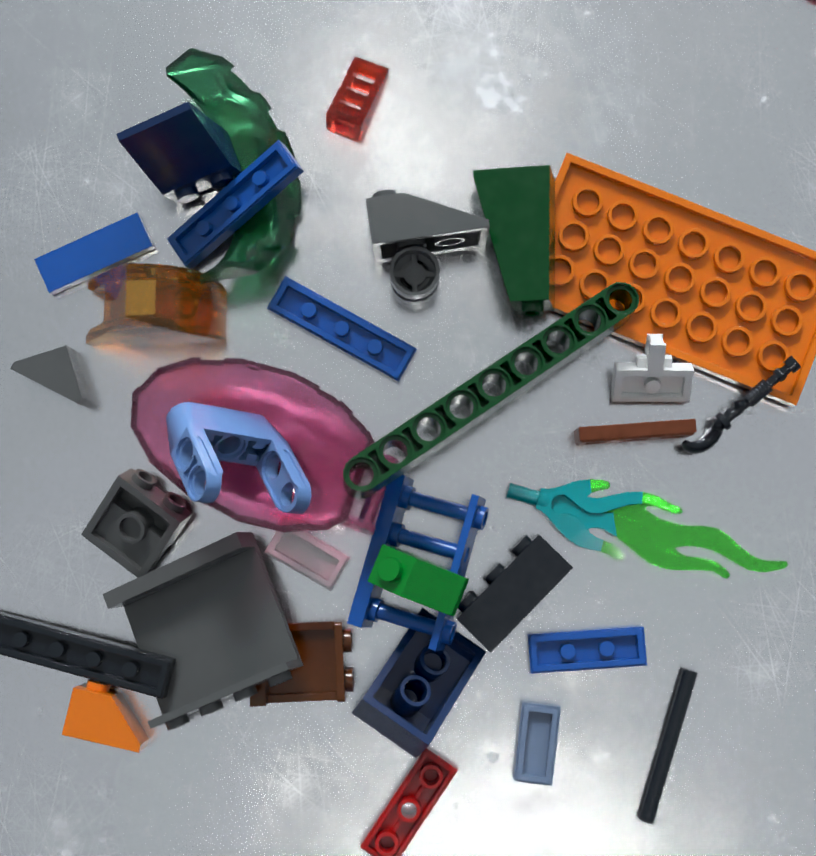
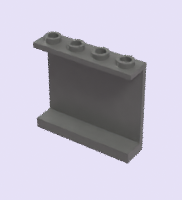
[103,532,304,731]

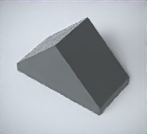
[10,345,92,408]

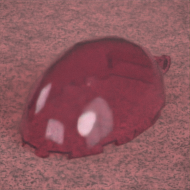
[130,357,399,535]

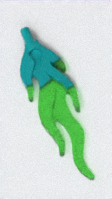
[506,479,788,579]

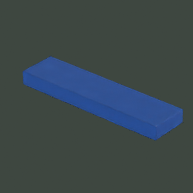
[167,140,304,270]
[267,276,417,383]

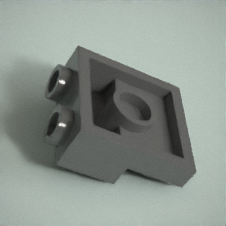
[81,468,192,578]

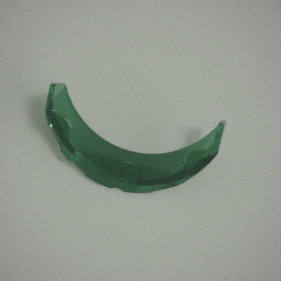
[166,48,301,284]

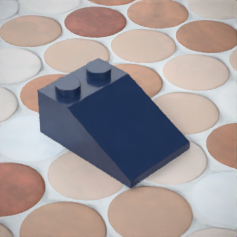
[116,101,242,203]
[352,608,486,758]

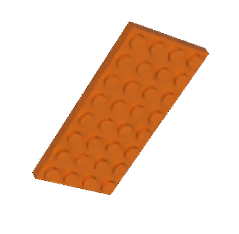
[555,153,816,407]

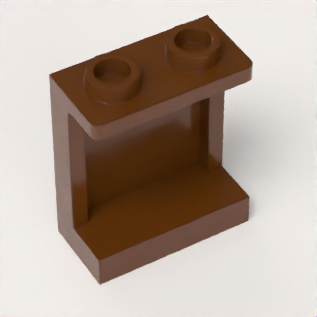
[250,620,354,707]

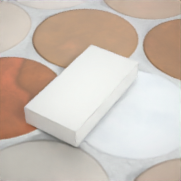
[264,519,351,591]

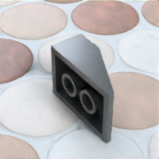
[365,189,490,262]

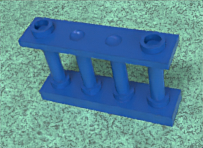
[347,475,489,651]

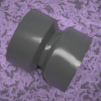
[389,246,440,306]

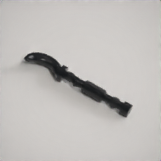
[682,356,801,454]

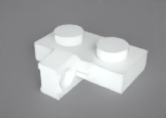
[611,334,694,403]

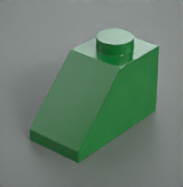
[367,544,469,616]

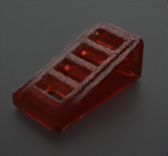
[326,56,389,142]

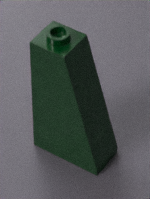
[473,165,555,317]

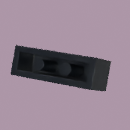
[456,534,573,653]

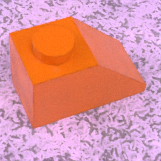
[62,679,149,753]

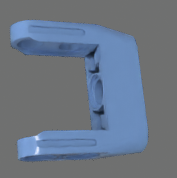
[166,402,312,514]

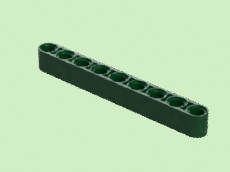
[343,282,639,499]

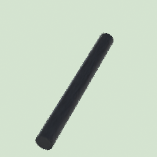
[638,668,698,825]

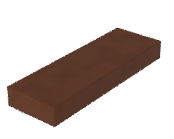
[574,419,697,445]

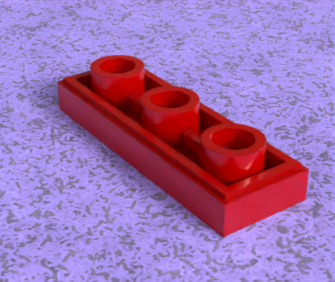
[360,747,458,856]

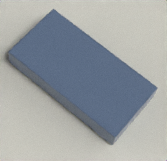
[512,701,561,786]

